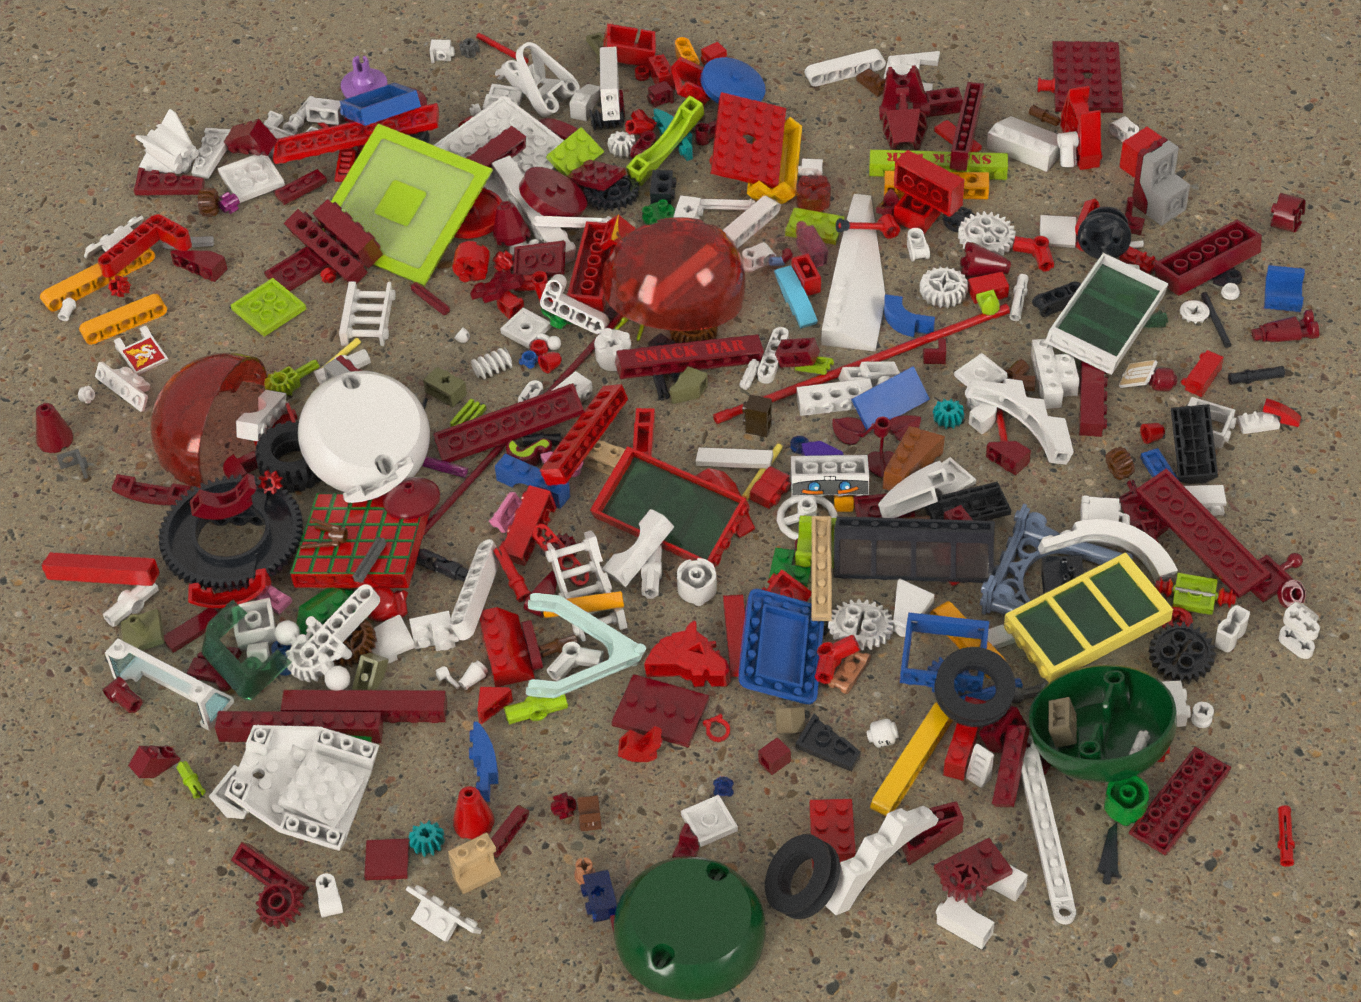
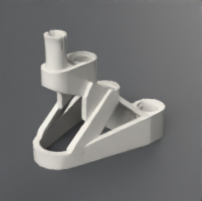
[495,42,580,117]

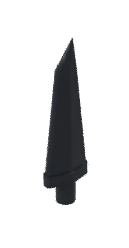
[1097,822,1119,885]

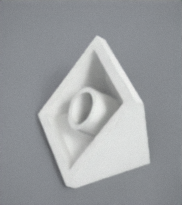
[209,765,257,819]

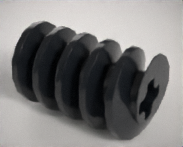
[589,107,624,130]

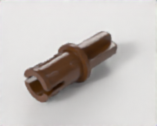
[1029,105,1061,126]
[538,635,578,658]

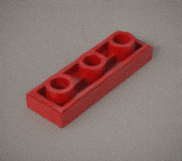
[934,120,982,152]

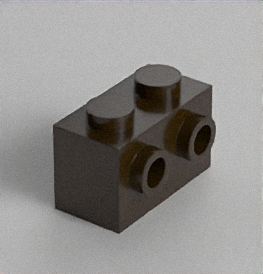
[742,395,772,437]

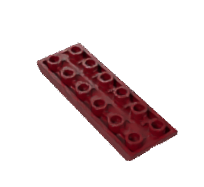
[1128,747,1232,856]

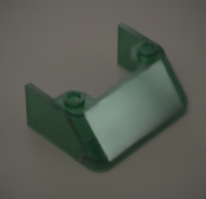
[201,600,292,700]

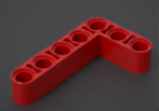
[98,214,192,278]

